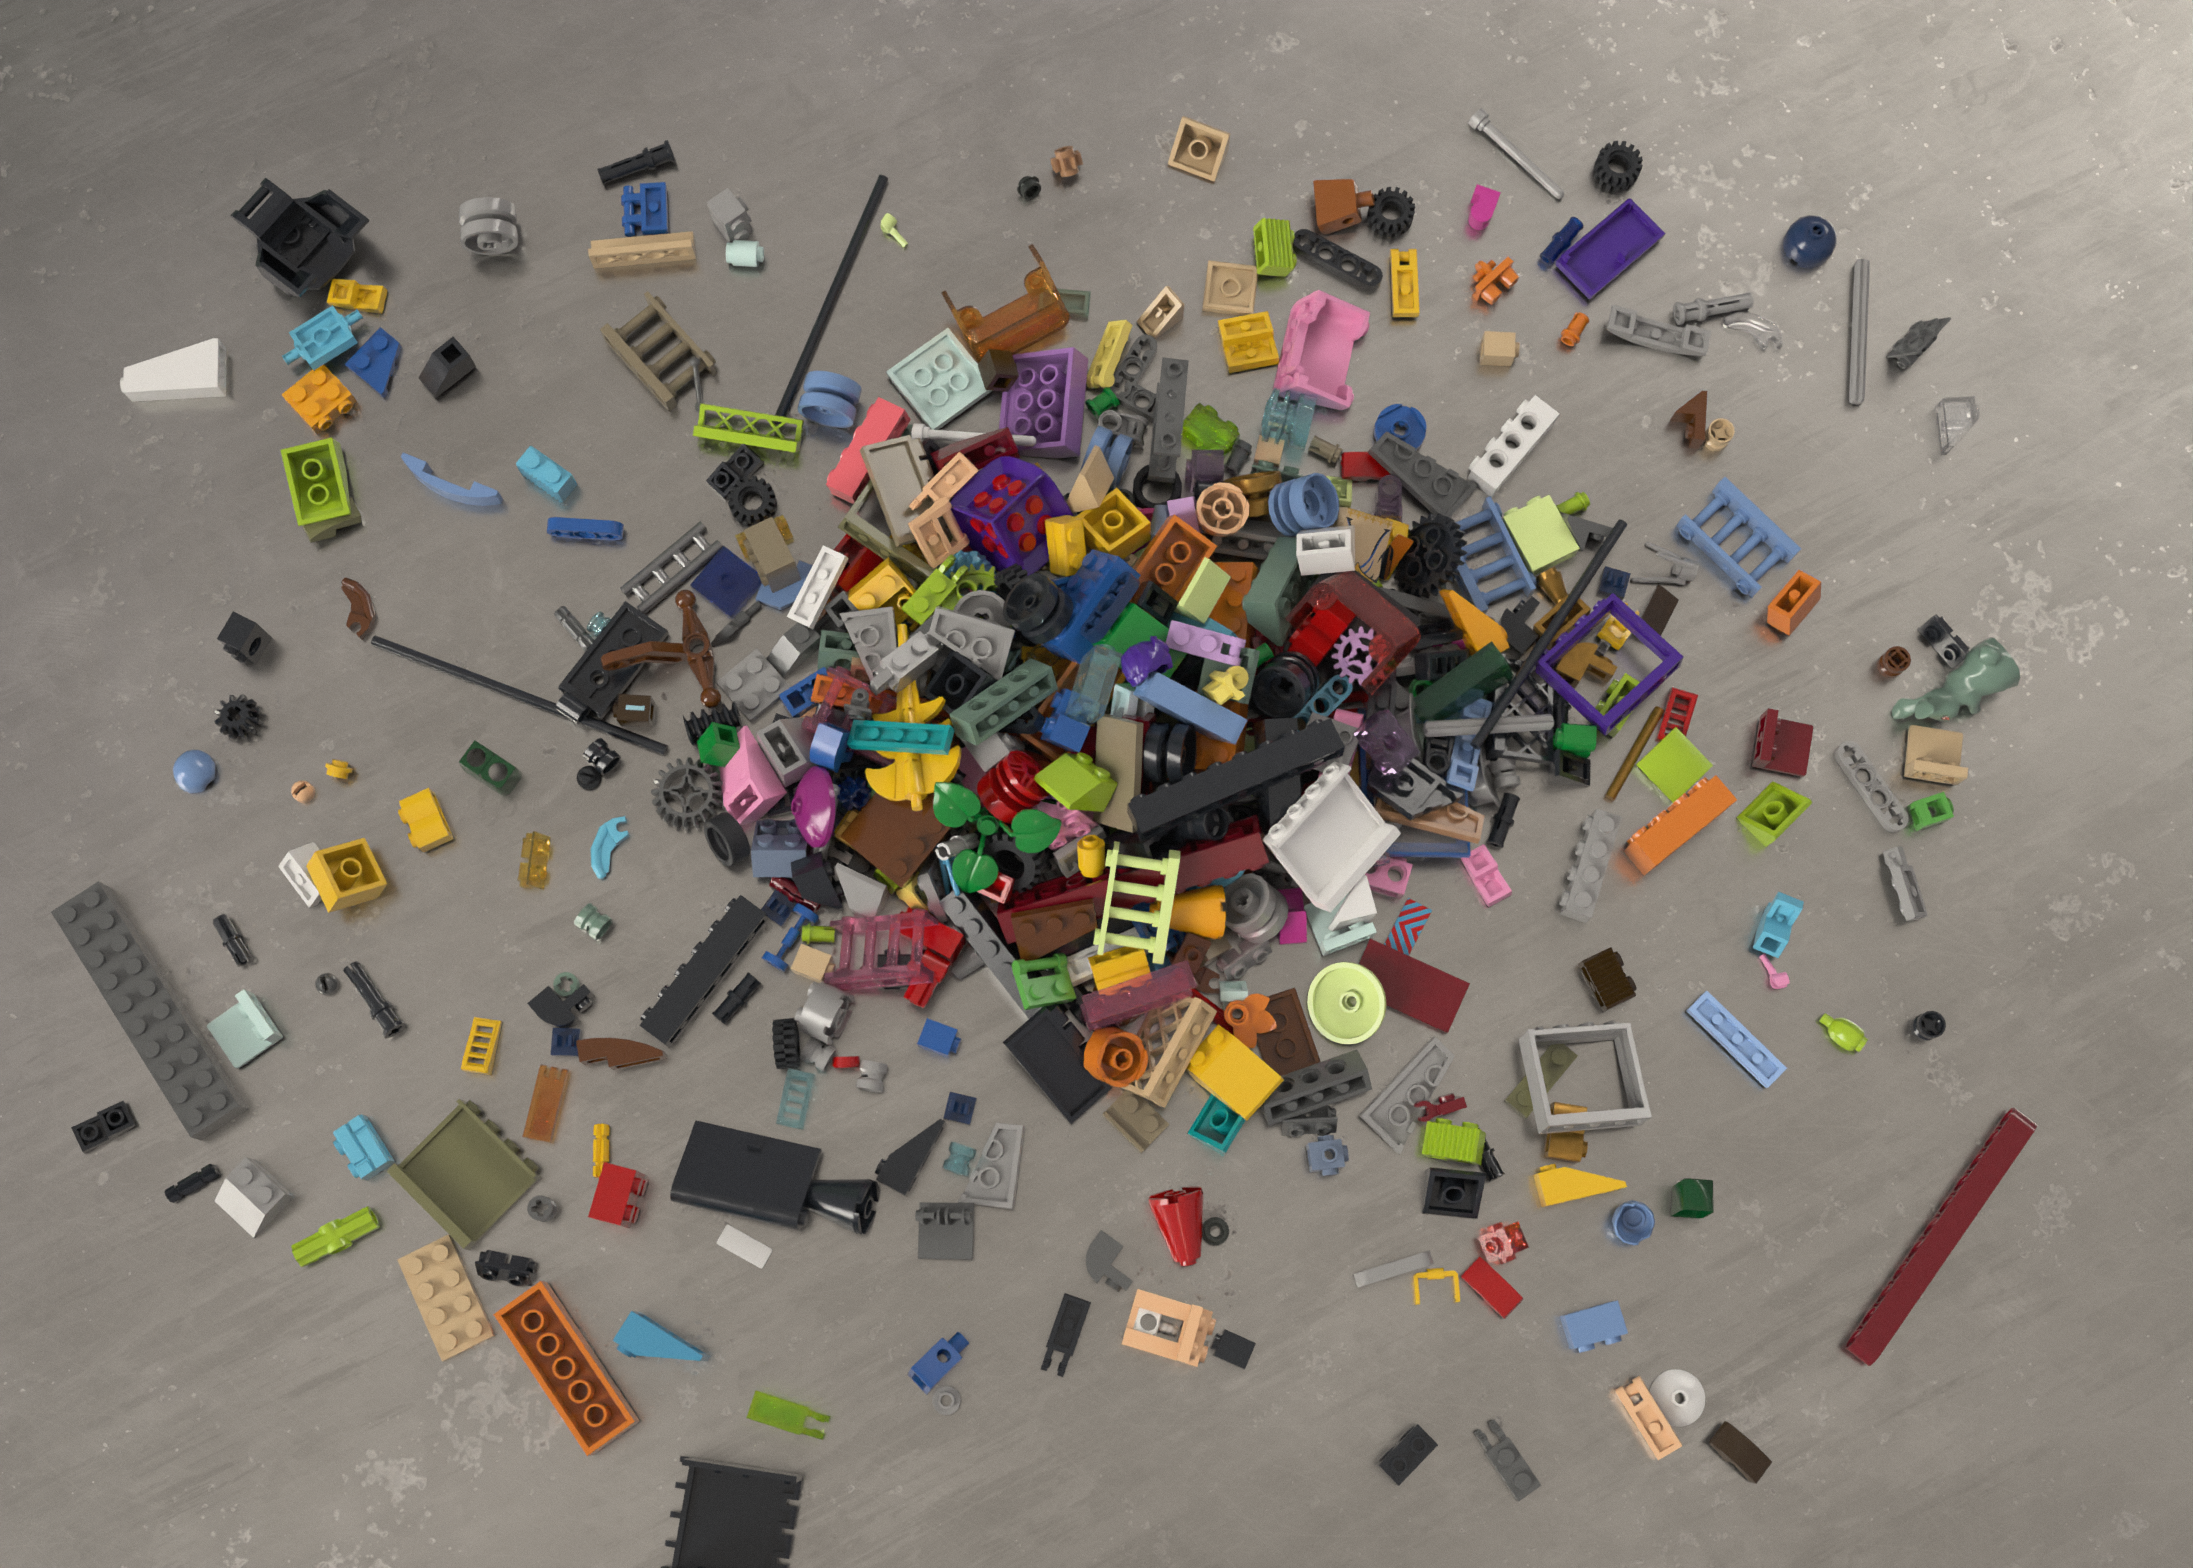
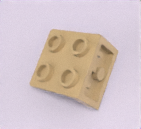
[1904,725,1968,785]

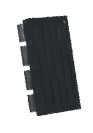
[1002,1004,1112,1124]

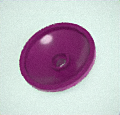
[791,766,835,848]

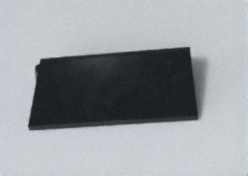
[670,1120,822,1231]

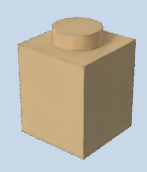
[1480,331,1520,366]
[791,944,836,983]

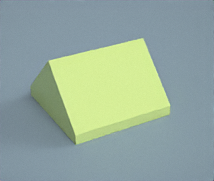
[1174,557,1231,624]

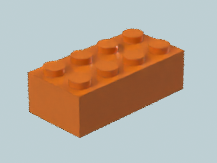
[1623,775,1737,876]

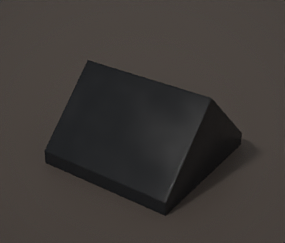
[1422,1167,1486,1219]

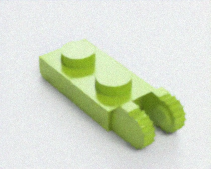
[902,554,969,625]

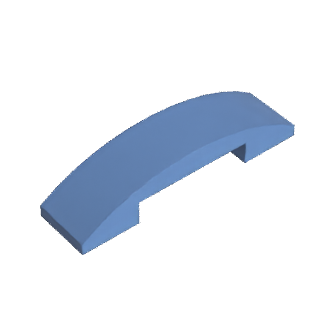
[401,453,503,506]
[1447,694,1493,792]

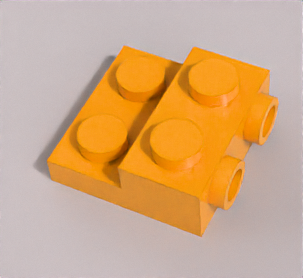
[282,364,357,434]

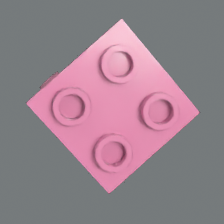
[1048,801,1098,849]

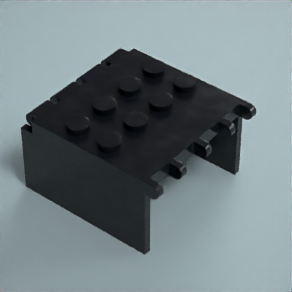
[661,1456,802,1568]

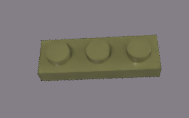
[1504,1044,1578,1119]

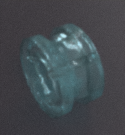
[587,611,611,637]

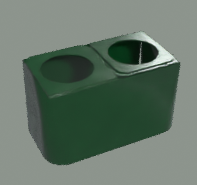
[458,740,522,796]
[1670,1178,1714,1218]

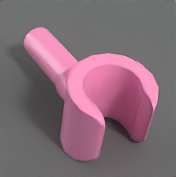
[1759,954,1789,989]

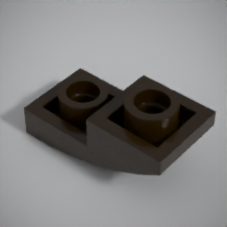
[1709,1421,1772,1484]

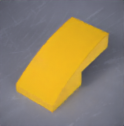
[327,279,388,314]

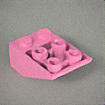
[719,725,787,825]

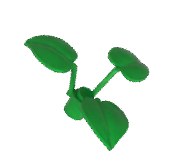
[933,782,1062,893]

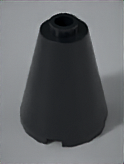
[805,1179,879,1235]

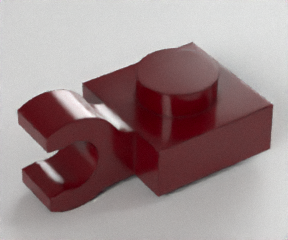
[1414,1093,1467,1122]

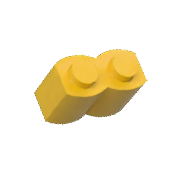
[398,788,453,852]

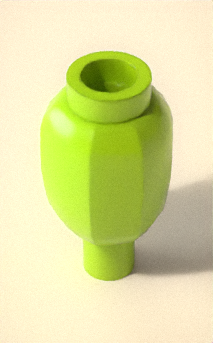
[1819,1013,1869,1052]

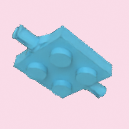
[282,305,363,370]

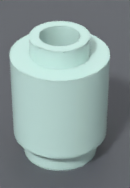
[726,240,764,267]

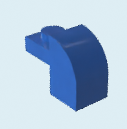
[810,722,854,773]

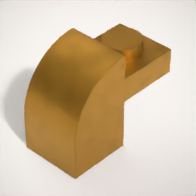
[1554,642,1617,688]

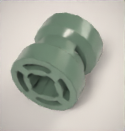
[574,903,613,941]

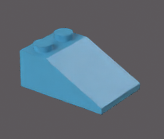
[613,1311,711,1361]

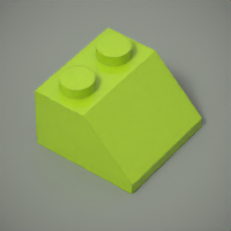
[1034,752,1118,812]

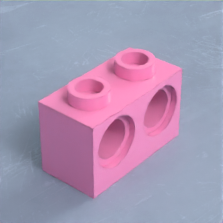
[1365,856,1413,900]

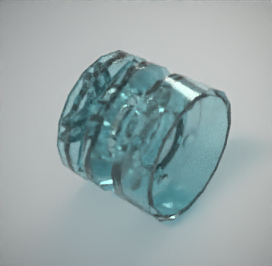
[1261,387,1317,451]

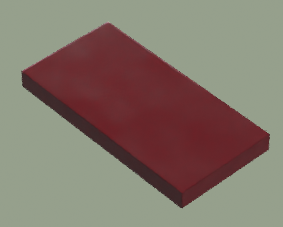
[1359,938,1470,1033]

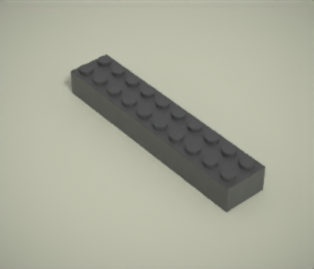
[51,881,248,1140]

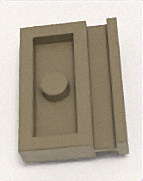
[1102,1090,1169,1154]

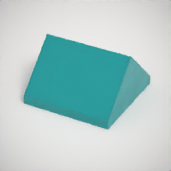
[1187,1094,1245,1156]

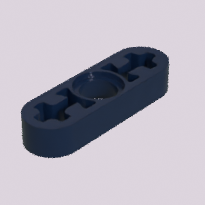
[1081,571,1140,643]

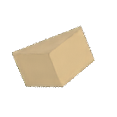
[1136,286,1185,339]

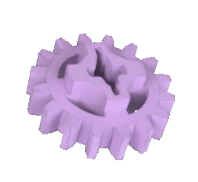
[1332,627,1391,686]

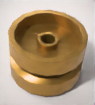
[1223,471,1282,517]

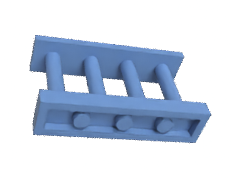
[1676,477,1801,598]
[1453,496,1537,614]

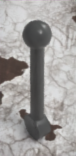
[690,357,704,412]

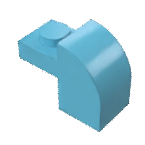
[1753,892,1804,958]

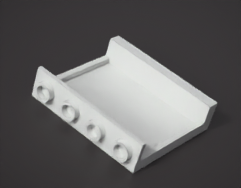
[1263,761,1401,912]

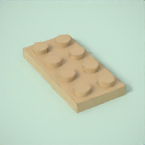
[397,1234,496,1362]

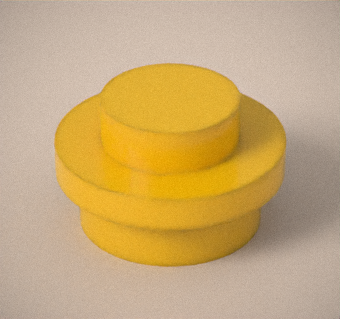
[325,759,353,779]

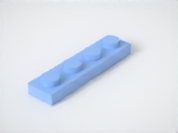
[1686,991,1787,1088]

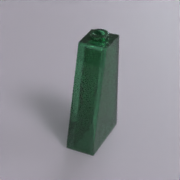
[1413,641,1514,723]

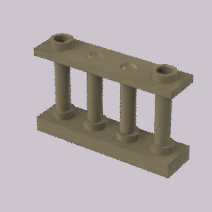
[600,291,717,412]

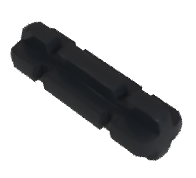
[164,1164,219,1203]

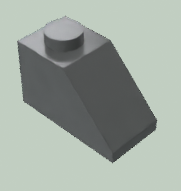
[766,622,821,679]

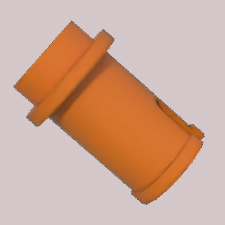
[1561,312,1589,346]

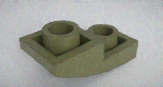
[302,497,361,543]

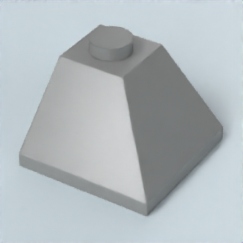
[835,863,890,925]

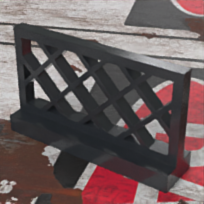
[1486,653,1553,765]

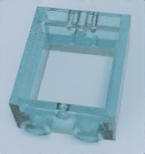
[1065,644,1122,727]

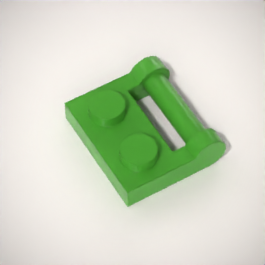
[1012,953,1076,1010]

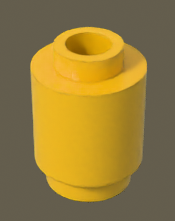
[1077,835,1106,878]

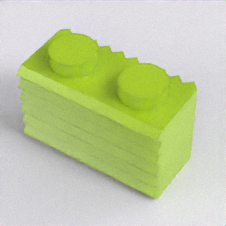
[1253,218,1297,277]
[1422,1118,1486,1165]

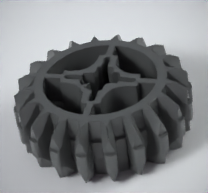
[651,757,723,830]

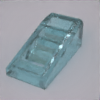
[776,1068,816,1130]

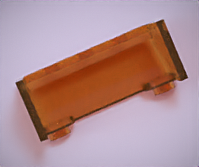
[941,244,1069,364]

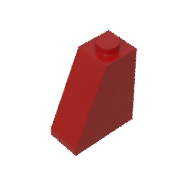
[894,907,966,965]

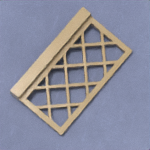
[1121,987,1217,1108]

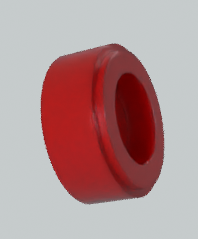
[832,1056,860,1068]

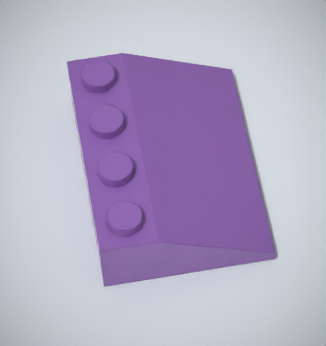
[999,347,1088,458]

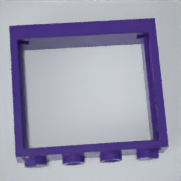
[1535,593,1684,736]

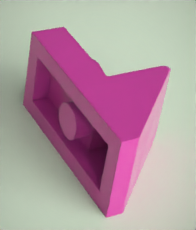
[1278,888,1307,945]

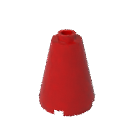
[1148,1186,1203,1266]

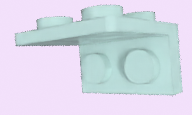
[1304,894,1376,956]
[207,989,283,1069]

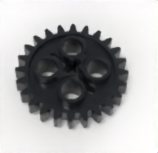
[1394,513,1467,598]

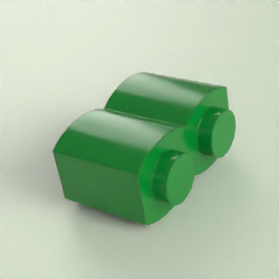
[1553,723,1597,758]

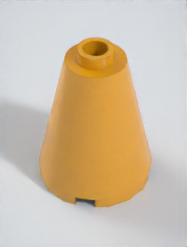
[1149,885,1226,939]

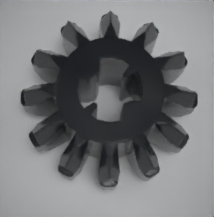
[214,694,262,740]

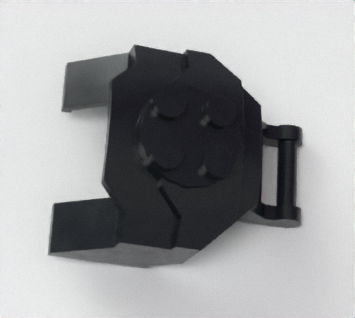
[230,178,369,297]

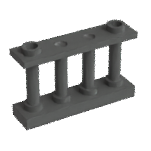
[1148,357,1189,483]

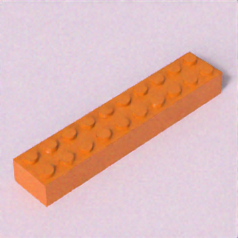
[1016,514,1217,762]

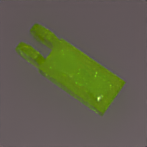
[746,1390,830,1440]

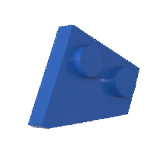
[345,327,402,398]

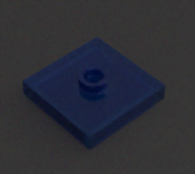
[690,546,762,619]

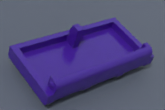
[1555,198,1666,299]

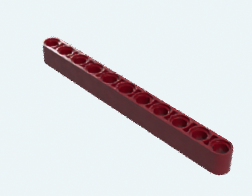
[1845,1107,2037,1366]

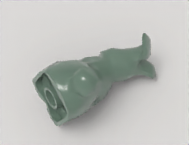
[1892,637,2020,722]

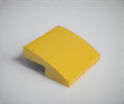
[1218,311,1279,373]

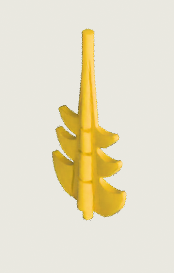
[865,624,961,811]

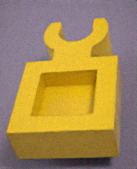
[1597,602,1639,650]

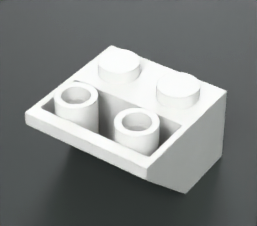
[1296,525,1355,576]

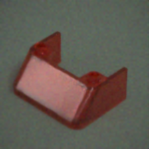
[1285,571,1420,695]

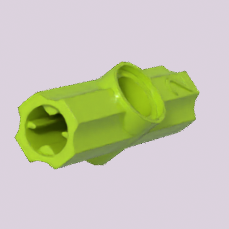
[291,1206,380,1267]

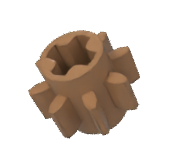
[1050,146,1083,177]

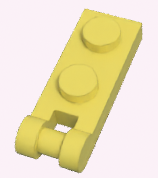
[1086,320,1133,389]

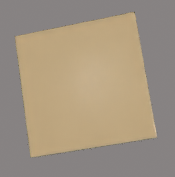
[1202,260,1258,316]

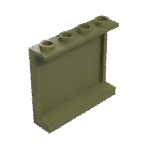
[386,1099,541,1250]

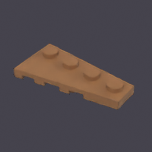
[1374,797,1485,844]

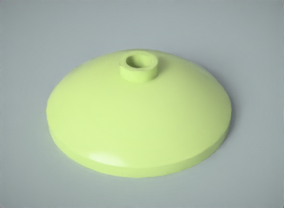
[1307,962,1386,1044]

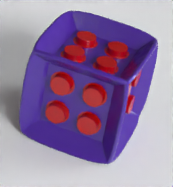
[950,456,1074,576]

